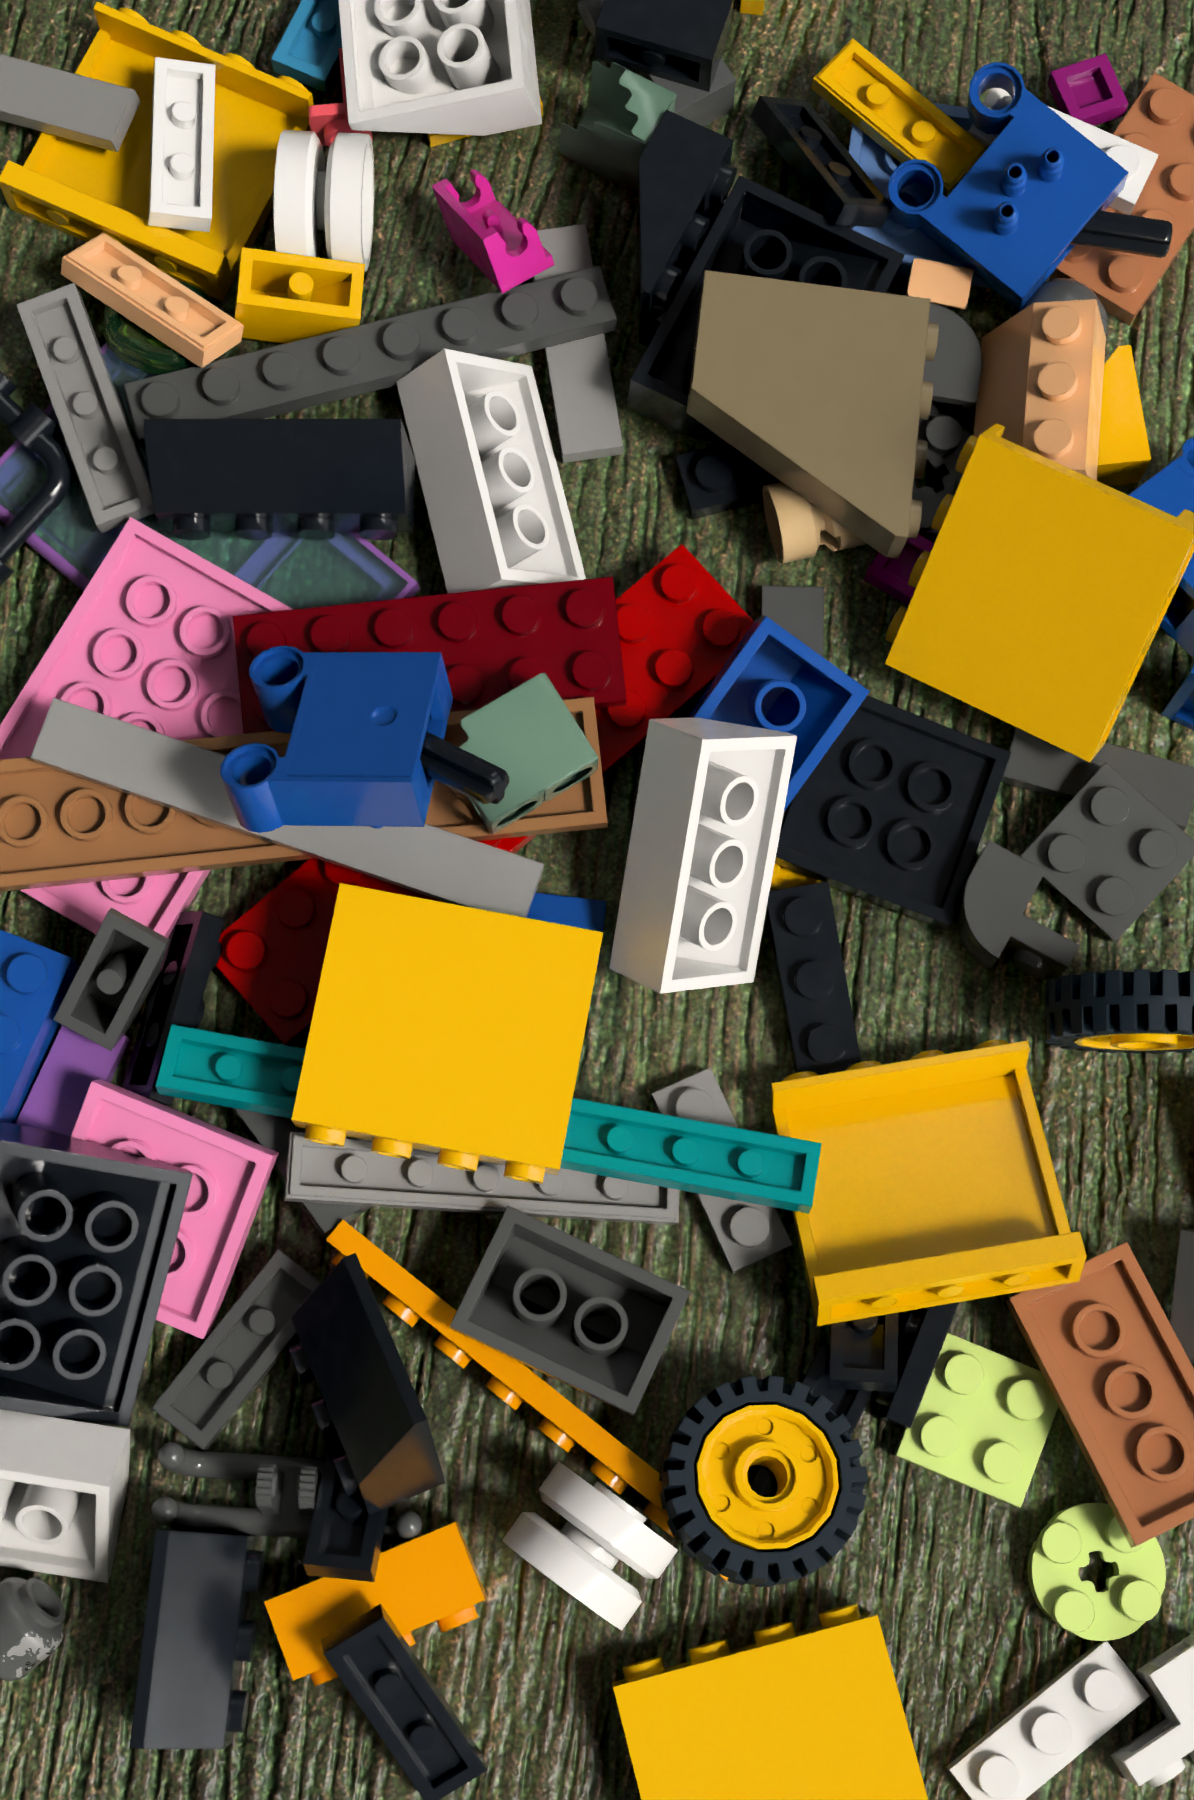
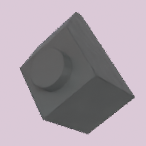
[53,908,170,1051]

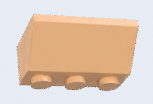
[974,299,1106,481]

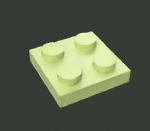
[893,1333,1058,1508]

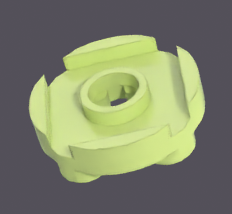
[1027,1503,1166,1641]

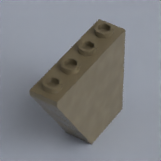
[686,270,939,559]

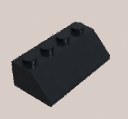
[144,419,415,540]

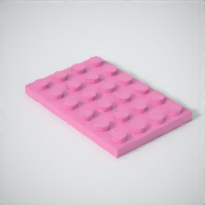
[0,517,294,938]

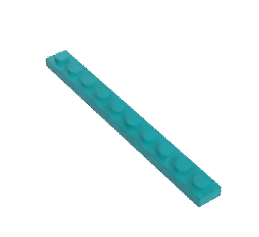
[156,1024,822,1214]

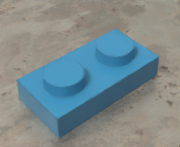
[271,0,342,93]

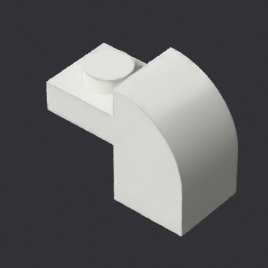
[1110,1634,1194,1788]

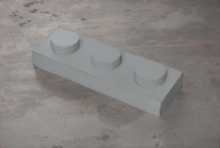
[651,1067,792,1274]

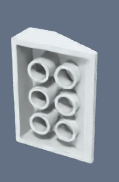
[338,0,542,136]

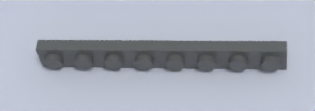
[124,266,617,449]

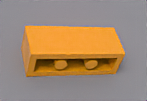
[264,1522,487,1687]

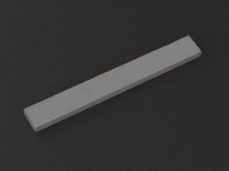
[30,697,544,918]

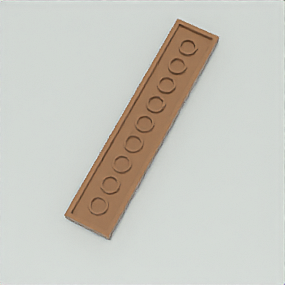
[0,697,608,892]

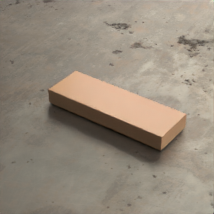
[61,232,244,368]

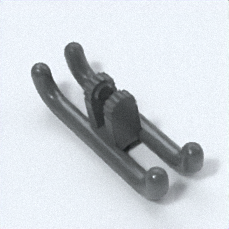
[151,1442,422,1543]

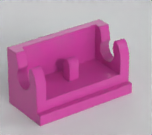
[432,169,555,294]

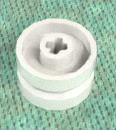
[273,130,375,272]
[502,1461,678,1631]

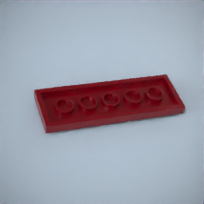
[233,577,627,734]

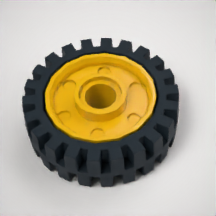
[1044,969,1194,1054]
[659,1375,867,1587]

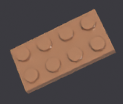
[1049,73,1194,326]
[1006,1242,1194,1548]

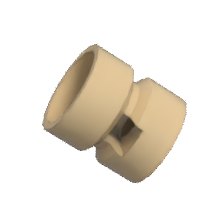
[762,482,866,564]

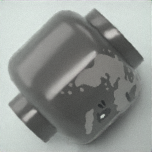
[0,1577,65,1681]

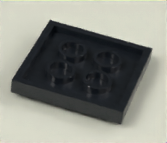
[775,695,1011,930]

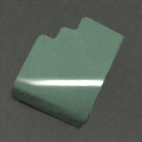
[559,61,677,197]
[459,673,599,835]

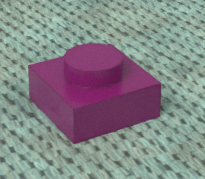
[1047,53,1129,126]
[864,534,934,606]

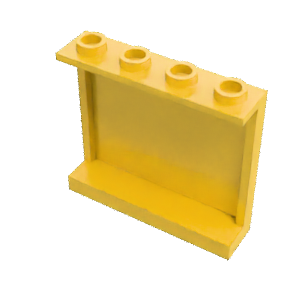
[0,2,314,301]
[885,423,1194,762]
[291,883,603,1184]
[770,1040,1087,1326]
[612,1604,928,1800]

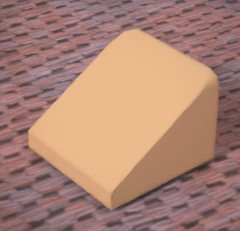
[905,258,974,310]

